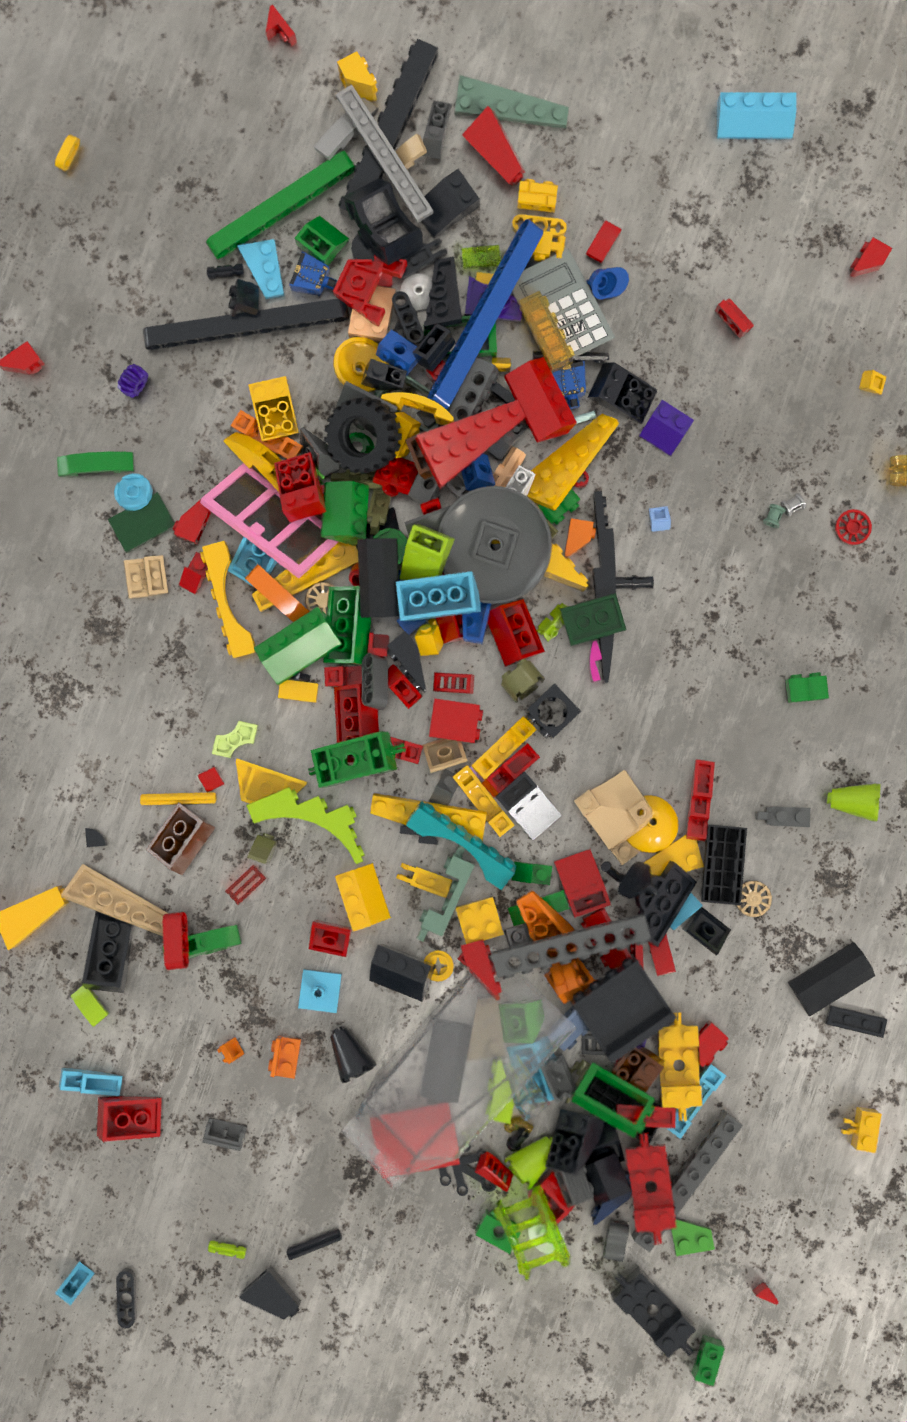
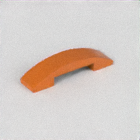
[230,410,303,459]

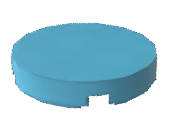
[114,473,153,511]

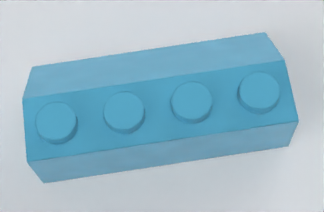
[717,92,796,139]
[396,572,481,622]

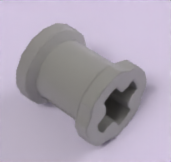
[781,493,806,517]

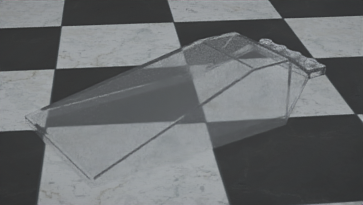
[341,946,577,1189]

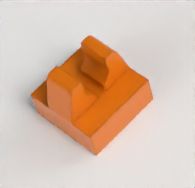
[217,1037,244,1064]

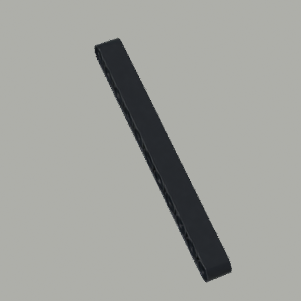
[143,298,349,350]

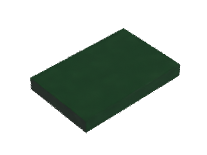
[108,492,175,553]
[560,593,627,646]

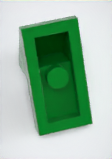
[512,861,552,885]

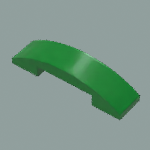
[57,451,134,477]

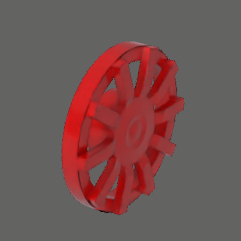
[835,509,872,545]

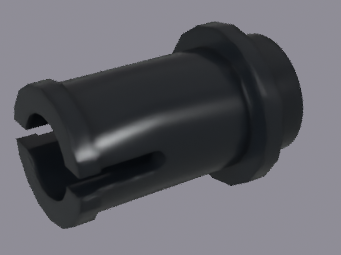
[506,1127,529,1152]

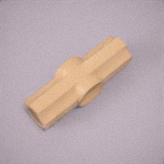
[493,446,526,487]

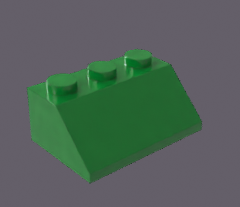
[321,481,369,546]

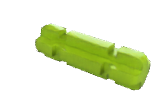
[208,1241,246,1259]

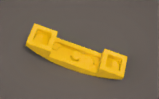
[381,392,454,426]
[471,716,537,780]
[452,765,515,837]

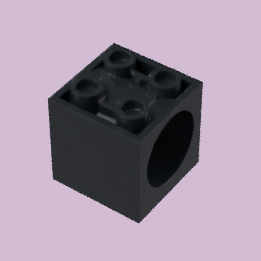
[525,683,581,739]

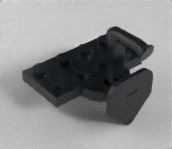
[601,861,697,947]

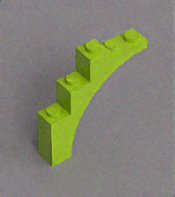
[246,787,365,864]

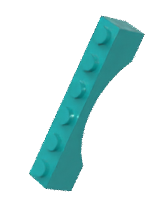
[406,801,516,890]

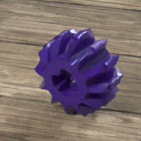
[117,364,148,398]

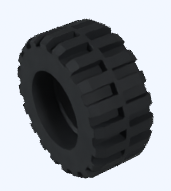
[324,397,402,474]

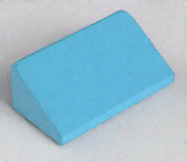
[670,893,703,931]

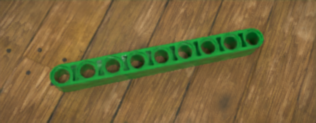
[206,151,355,259]

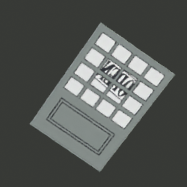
[512,248,615,368]

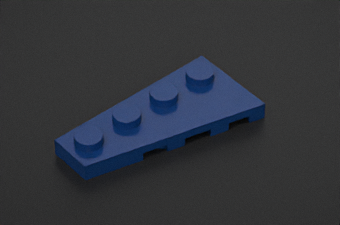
[462,602,491,644]

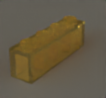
[519,291,575,373]

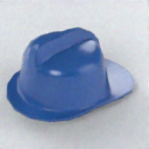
[586,267,629,299]

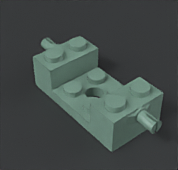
[416,845,475,942]

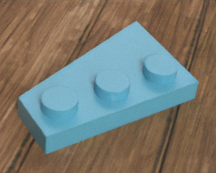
[237,239,284,299]

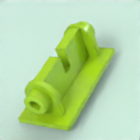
[536,603,569,642]

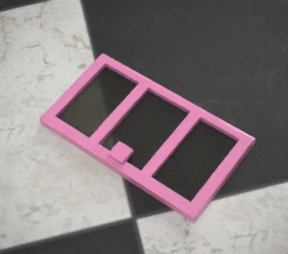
[200,463,338,578]

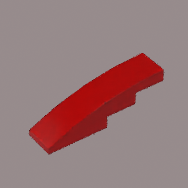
[686,759,715,841]

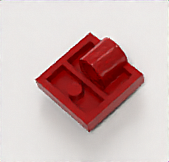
[373,457,418,496]

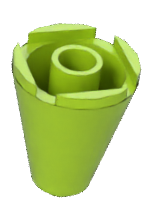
[827,783,881,822]
[504,1136,553,1190]

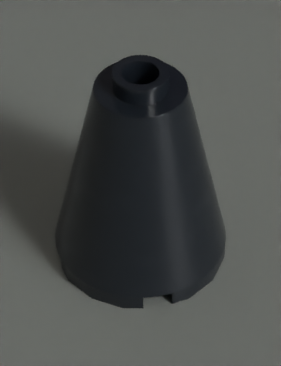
[330,1026,377,1084]

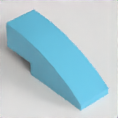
[59,1068,122,1096]

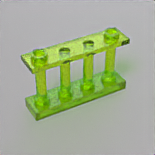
[494,1185,571,1281]

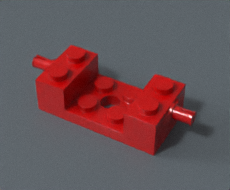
[625,1133,676,1245]

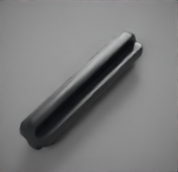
[286,1229,342,1260]

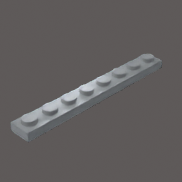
[336,84,433,223]

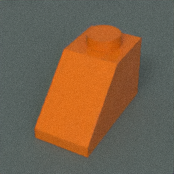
[564,518,596,559]

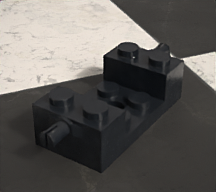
[611,1266,696,1358]

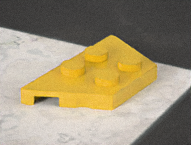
[236,758,307,803]

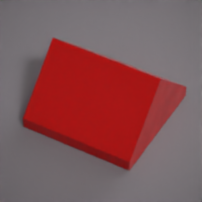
[309,920,352,957]

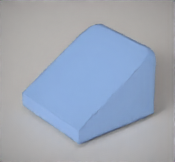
[649,506,671,532]

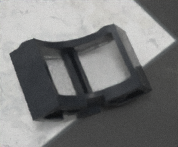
[343,178,424,265]

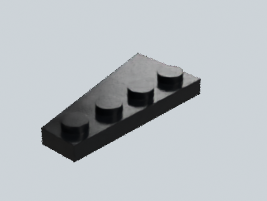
[424,256,462,331]

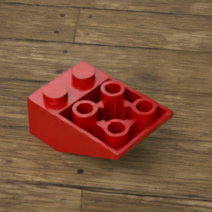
[274,452,326,522]
[554,849,611,918]
[527,1169,575,1226]

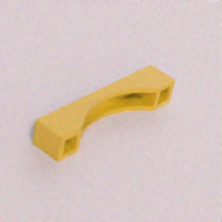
[200,541,256,658]

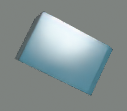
[55,1262,95,1306]

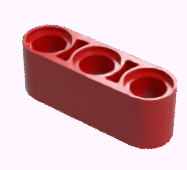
[163,912,189,970]

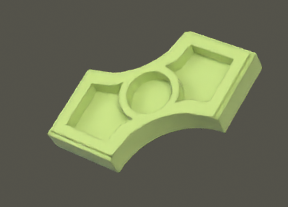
[212,721,258,758]

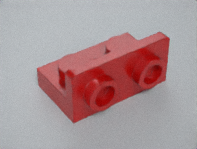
[715,298,754,338]

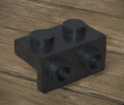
[228,279,259,317]

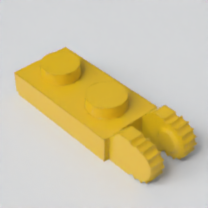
[396,863,453,898]

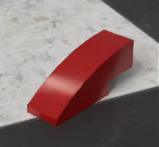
[481,743,540,797]

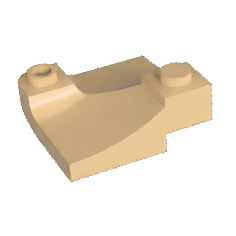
[574,770,653,851]

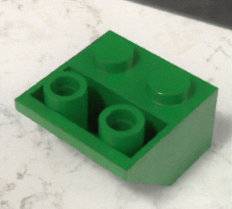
[295,215,350,266]

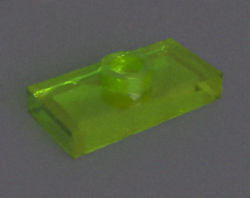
[462,245,501,269]

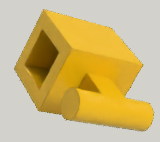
[531,231,566,262]
[415,619,444,656]

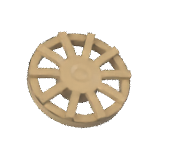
[305,582,334,614]
[736,881,772,917]

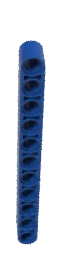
[427,219,544,409]

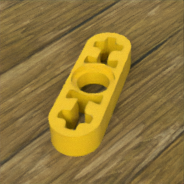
[512,214,567,239]

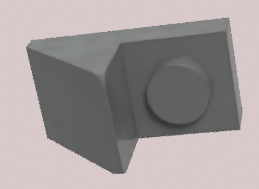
[429,769,458,805]

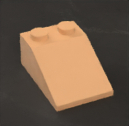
[348,286,396,344]

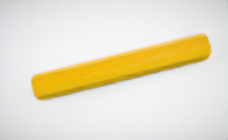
[140,792,217,805]

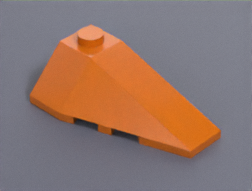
[517,890,577,956]

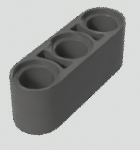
[362,653,388,710]

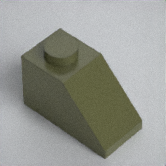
[247,832,278,864]

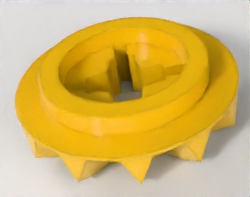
[424,950,454,982]

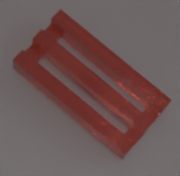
[225,865,267,905]

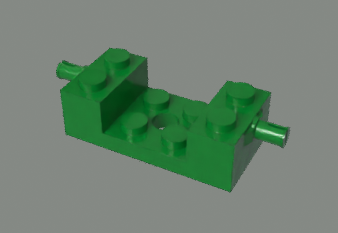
[308,732,406,788]

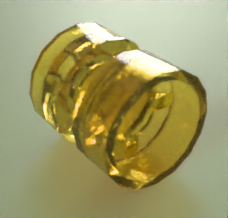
[889,455,907,486]

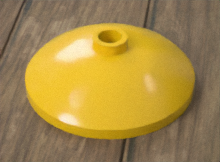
[333,337,389,392]
[626,795,679,853]

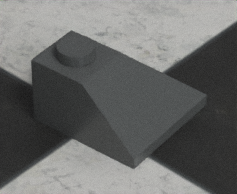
[300,427,339,479]

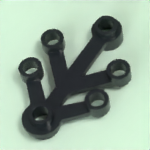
[439,1139,496,1196]

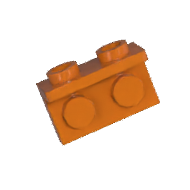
[268,1036,301,1079]

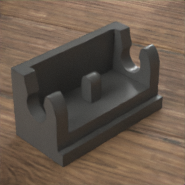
[540,1054,577,1103]
[202,1117,247,1151]

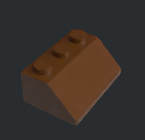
[146,802,215,875]

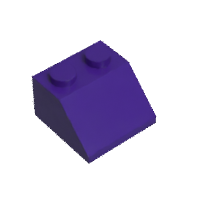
[639,400,694,457]

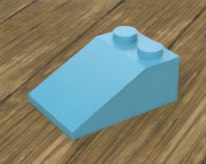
[228,518,291,587]

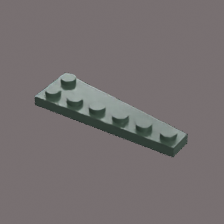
[455,75,569,128]

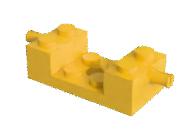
[657,1012,702,1121]

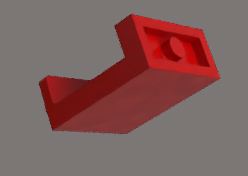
[429,698,483,744]

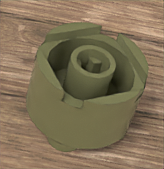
[501,658,545,703]

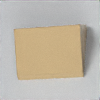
[422,739,468,773]

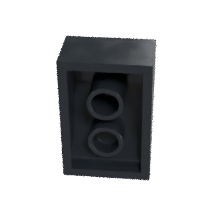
[421,169,480,239]

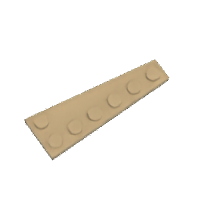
[61,864,167,936]

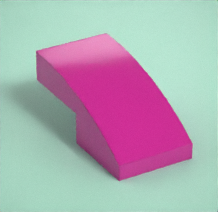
[589,641,602,683]

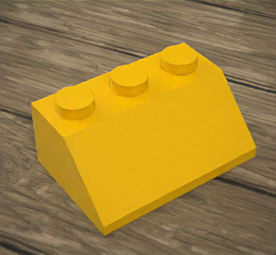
[335,863,391,932]

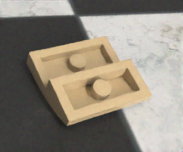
[123,555,168,599]

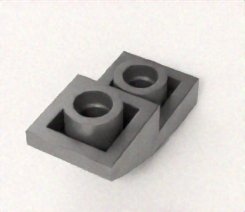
[504,923,533,947]

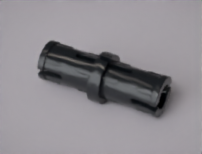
[616,575,654,590]

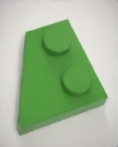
[671,1219,715,1256]

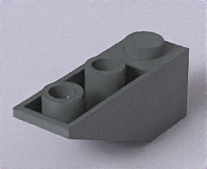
[422,100,452,159]

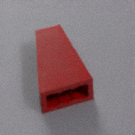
[462,106,525,186]

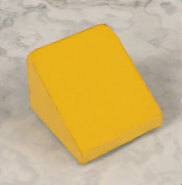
[491,357,511,372]
[859,370,886,395]

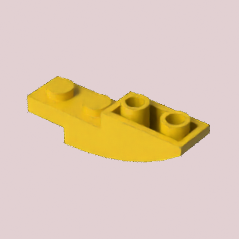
[223,432,282,492]

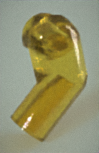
[504,1117,534,1134]

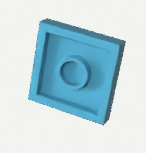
[298,969,342,1013]

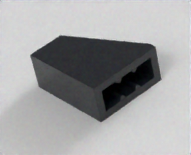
[239,1265,301,1320]

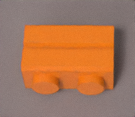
[549,959,585,1003]

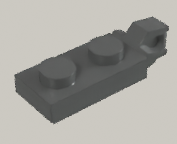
[756,806,811,827]

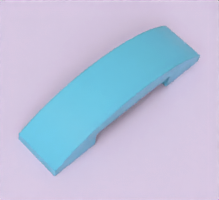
[666,1064,726,1139]

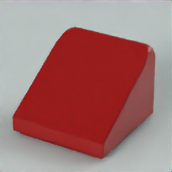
[197,767,224,793]
[752,1282,779,1305]

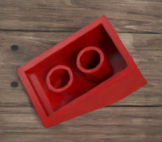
[97,1096,161,1142]

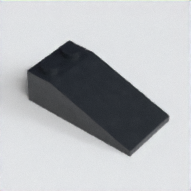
[82,911,133,993]

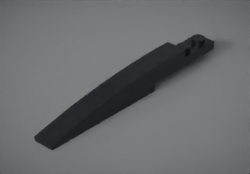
[592,491,616,684]

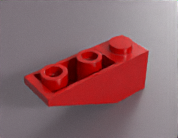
[461,939,502,1001]

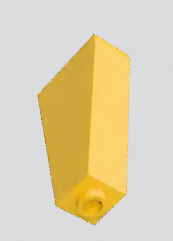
[0,885,69,950]

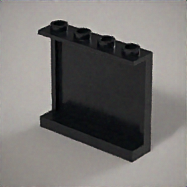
[570,956,677,1063]

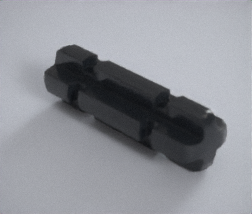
[207,264,244,278]

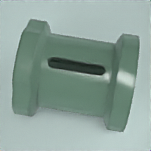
[763,504,786,528]

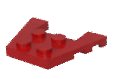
[333,259,408,327]

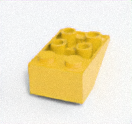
[248,376,299,441]
[544,543,588,592]

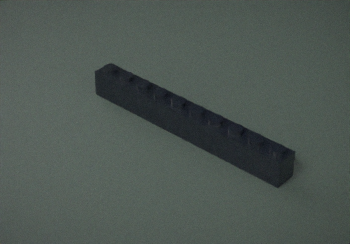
[338,38,438,220]

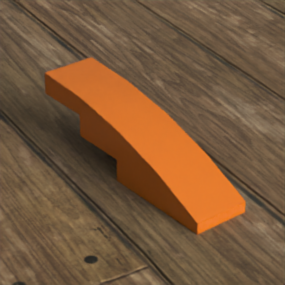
[245,564,310,622]

